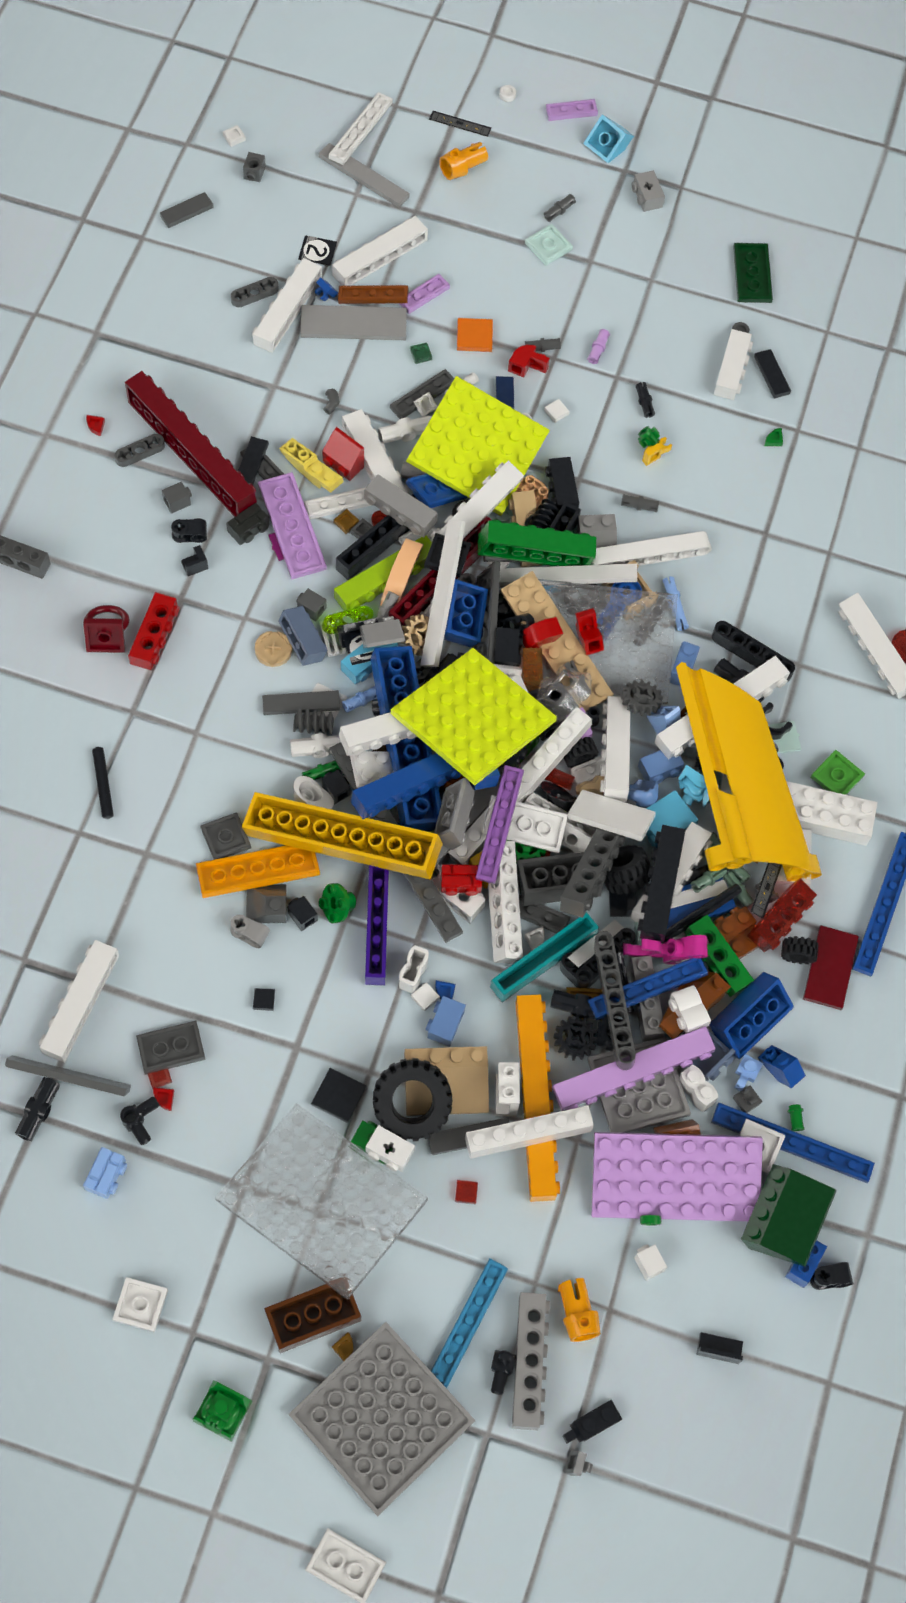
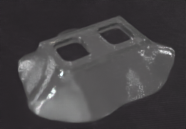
[536,666,592,722]

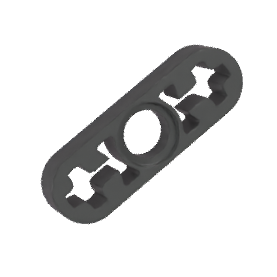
[231,277,279,307]
[115,434,165,467]

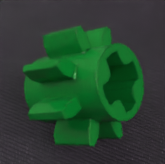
[638,426,660,448]

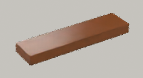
[338,285,409,304]

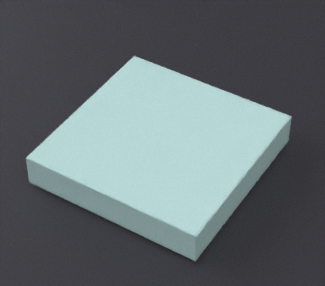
[525,224,573,266]

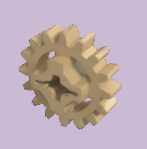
[401,615,429,656]

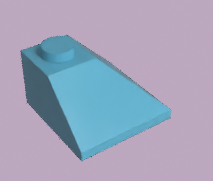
[583,114,634,163]

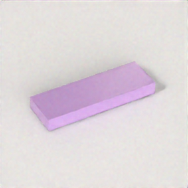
[546,99,598,121]
[399,274,450,314]

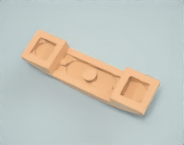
[380,538,423,606]

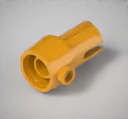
[439,142,488,180]
[558,1278,601,1342]

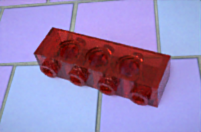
[747,878,817,952]

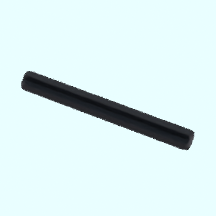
[664,884,742,942]

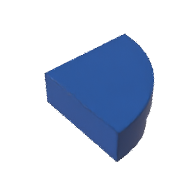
[435,980,456,1000]

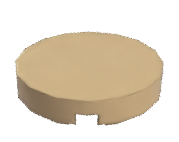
[255,631,292,667]

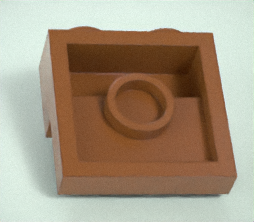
[713,906,767,959]

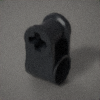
[171,518,207,543]
[810,1262,854,1290]

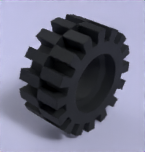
[564,737,599,768]
[781,936,819,964]

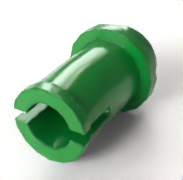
[787,1104,805,1132]

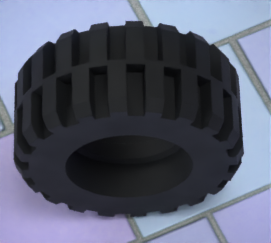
[373,1058,453,1142]

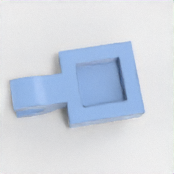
[734,1054,763,1091]

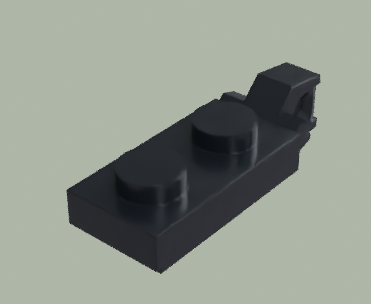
[562,1399,622,1444]

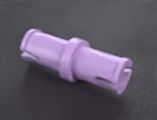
[587,329,610,364]

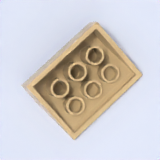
[404,1046,489,1116]

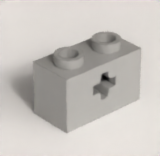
[632,170,665,212]

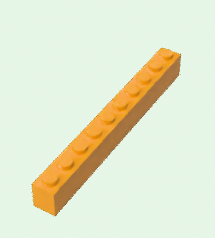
[515,994,560,1202]

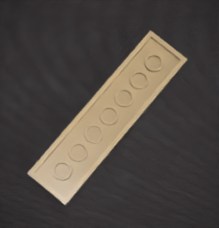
[500,571,614,713]

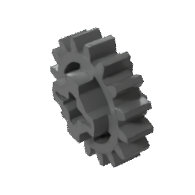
[621,680,663,716]

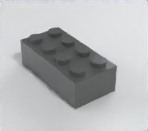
[517,852,603,906]

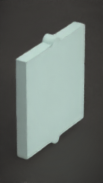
[768,721,801,754]

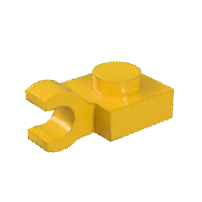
[642,437,672,466]

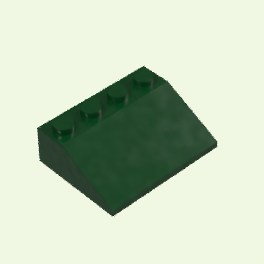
[741,1164,837,1267]

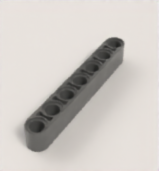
[594,931,636,1070]

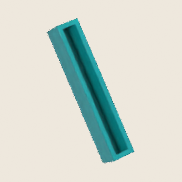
[490,912,599,1003]

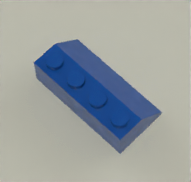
[709,972,794,1060]

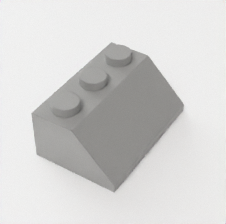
[434,778,475,850]

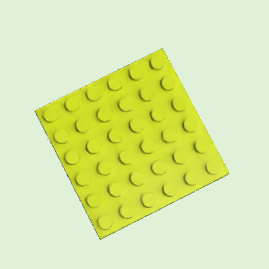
[406,376,550,516]
[390,648,557,785]

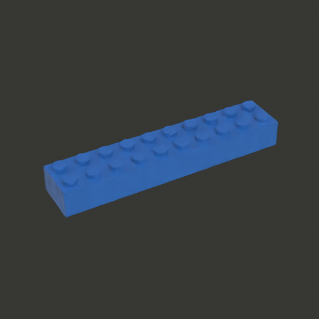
[370,646,441,832]

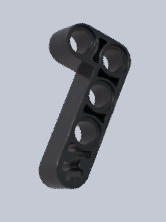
[560,928,636,988]

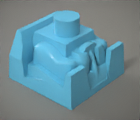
[678,765,719,808]

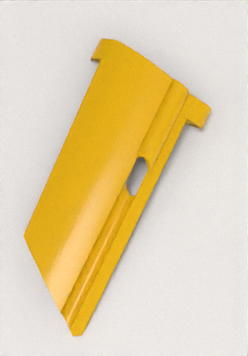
[676,662,822,882]

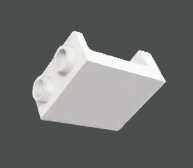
[495,1062,520,1116]

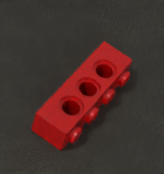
[128,592,179,670]

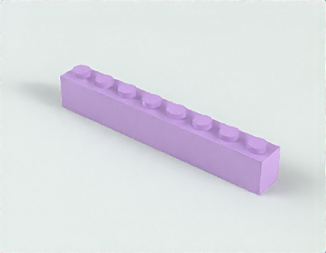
[552,1026,715,1111]

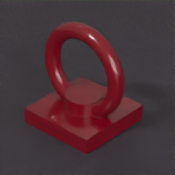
[83,605,130,653]

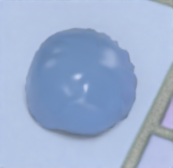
[627,779,658,808]

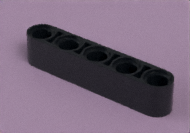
[712,621,795,682]

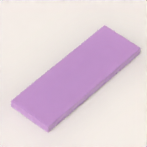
[258,472,327,580]

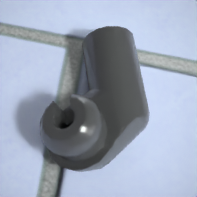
[323,388,340,415]

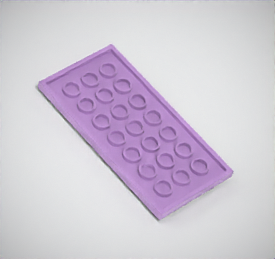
[591,1132,763,1221]

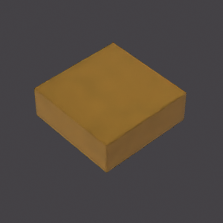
[334,509,359,534]

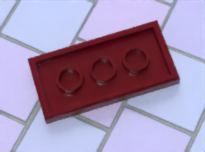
[803,925,859,1011]

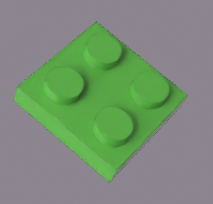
[810,750,865,795]

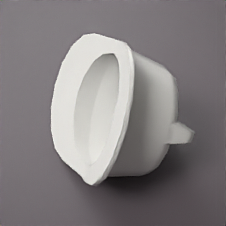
[293,776,334,809]

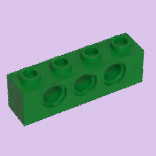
[684,914,754,997]

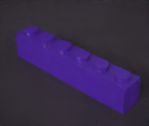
[365,865,389,986]

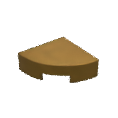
[332,1332,353,1361]

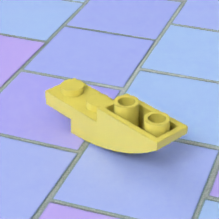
[279,438,344,493]

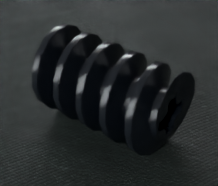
[528,499,560,529]

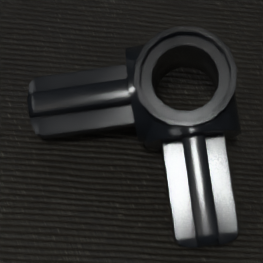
[120,1097,159,1145]
[491,1350,516,1395]

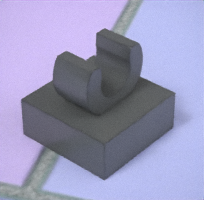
[733,1085,763,1113]
[564,1451,593,1476]

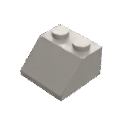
[576,514,617,548]
[360,616,405,648]

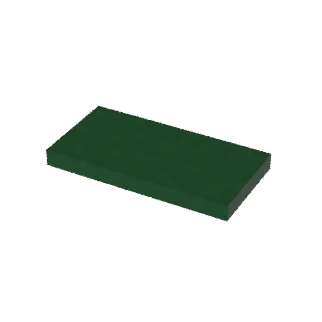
[733,243,773,303]

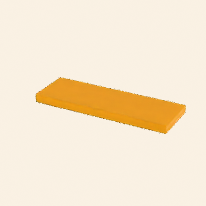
[196,846,320,898]

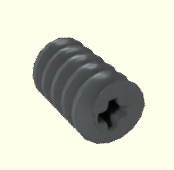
[293,708,334,736]

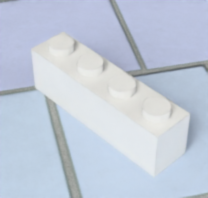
[714,329,753,400]

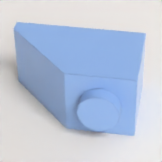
[646,706,681,734]

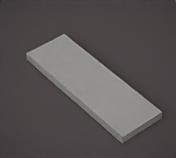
[301,305,407,340]

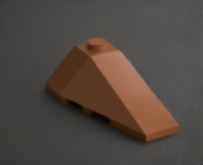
[659,972,731,1039]

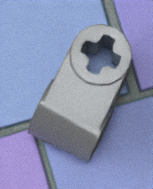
[231,915,270,949]

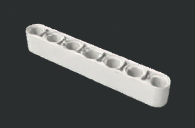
[589,531,712,566]

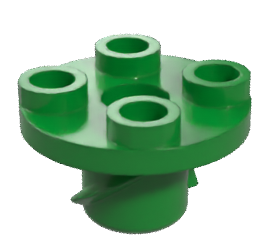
[318,883,356,924]

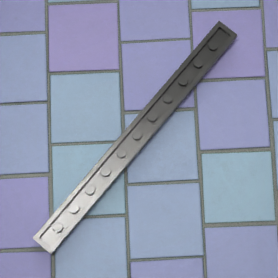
[329,742,463,943]

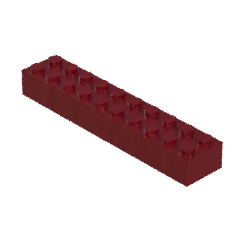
[125,371,257,517]

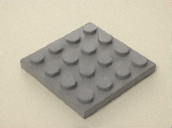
[587,1037,691,1133]

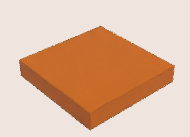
[457,318,493,352]

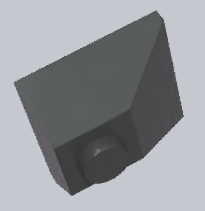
[246,884,287,923]

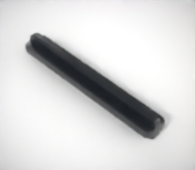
[92,747,114,819]

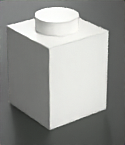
[634,1244,667,1281]

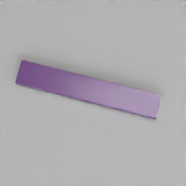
[475,765,524,884]

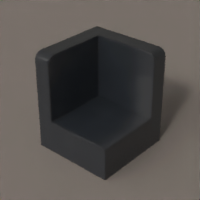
[181,545,208,576]

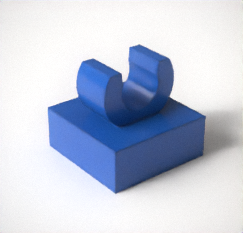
[315,277,338,301]

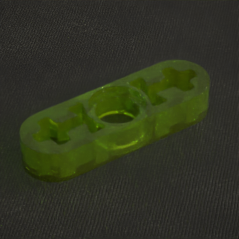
[322,606,374,634]

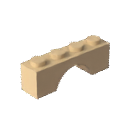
[508,490,543,568]

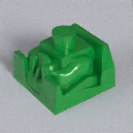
[193,1380,252,1442]

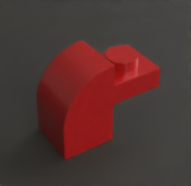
[508,345,550,378]
[575,608,604,656]
[522,617,563,654]

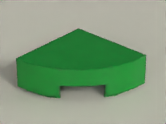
[764,428,783,446]

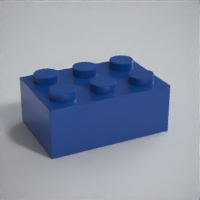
[444,579,488,647]

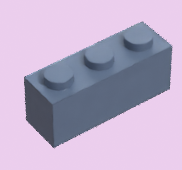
[278,606,328,666]

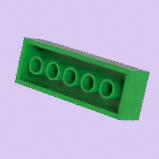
[478,520,597,566]

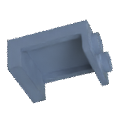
[681,1029,736,1081]

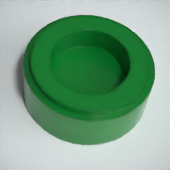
[640,1215,661,1226]

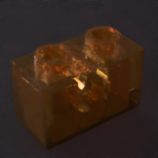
[522,648,543,691]

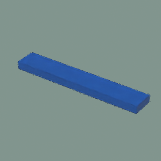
[588,958,708,1020]

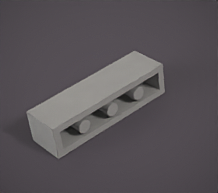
[364,474,437,538]

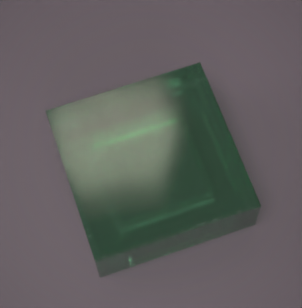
[410,342,432,364]

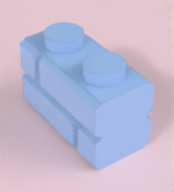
[83,1147,127,1199]

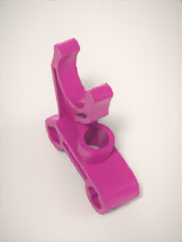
[623,935,708,965]

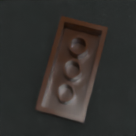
[264,1276,361,1354]

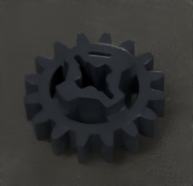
[553,1016,597,1061]

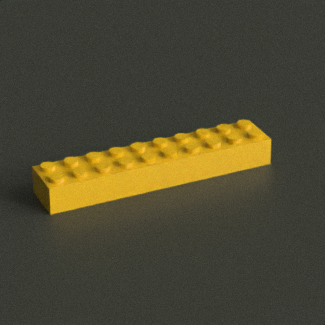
[242,792,443,880]

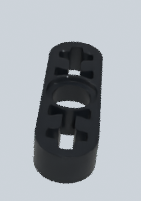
[496,613,535,633]

